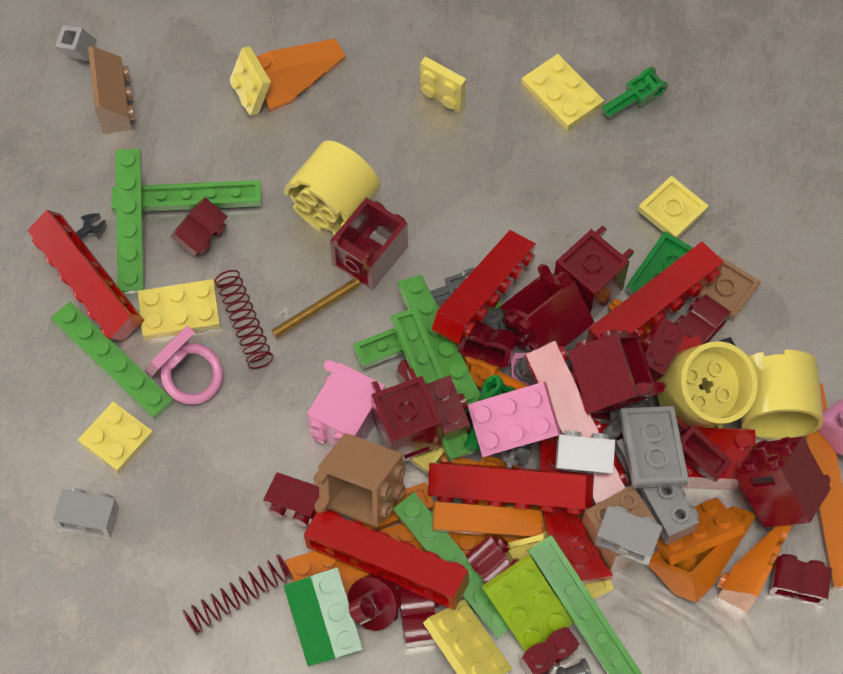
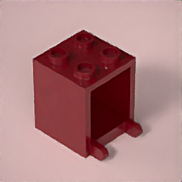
[330,197,408,291]
[554,226,634,318]
[500,264,595,352]
[568,329,667,414]
[371,368,443,462]
[735,436,831,528]

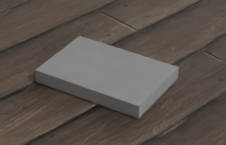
[619,406,689,488]

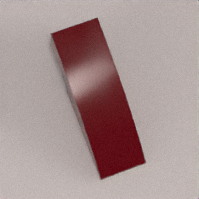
[676,415,732,482]

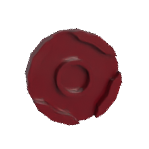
[348,574,401,631]

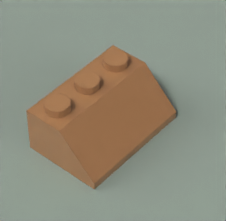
[88,46,135,134]

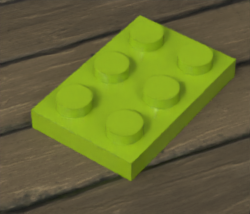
[482,555,573,652]

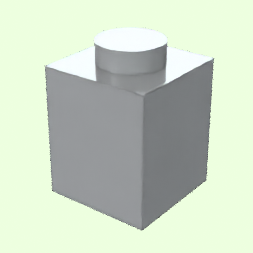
[55,25,97,61]

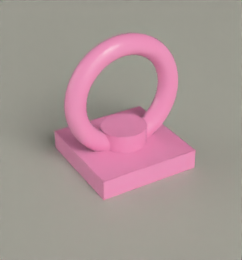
[144,325,223,405]

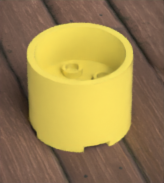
[284,141,380,235]
[657,341,758,427]
[741,349,824,440]

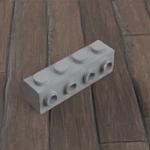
[614,438,699,545]

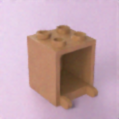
[313,433,406,528]
[578,485,663,575]

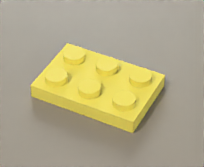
[521,54,604,131]
[138,279,220,340]
[423,600,512,674]

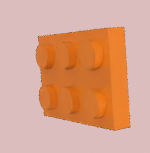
[656,497,744,566]

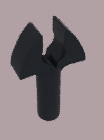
[76,213,107,240]

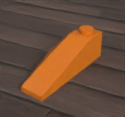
[256,38,346,112]
[648,506,756,603]
[717,525,792,613]

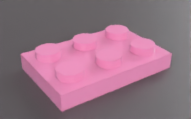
[468,382,561,457]

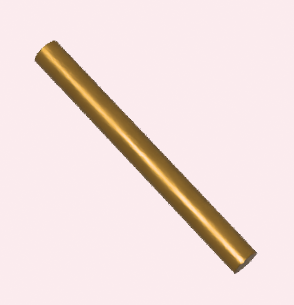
[271,277,361,339]

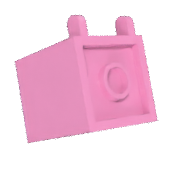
[306,360,385,446]

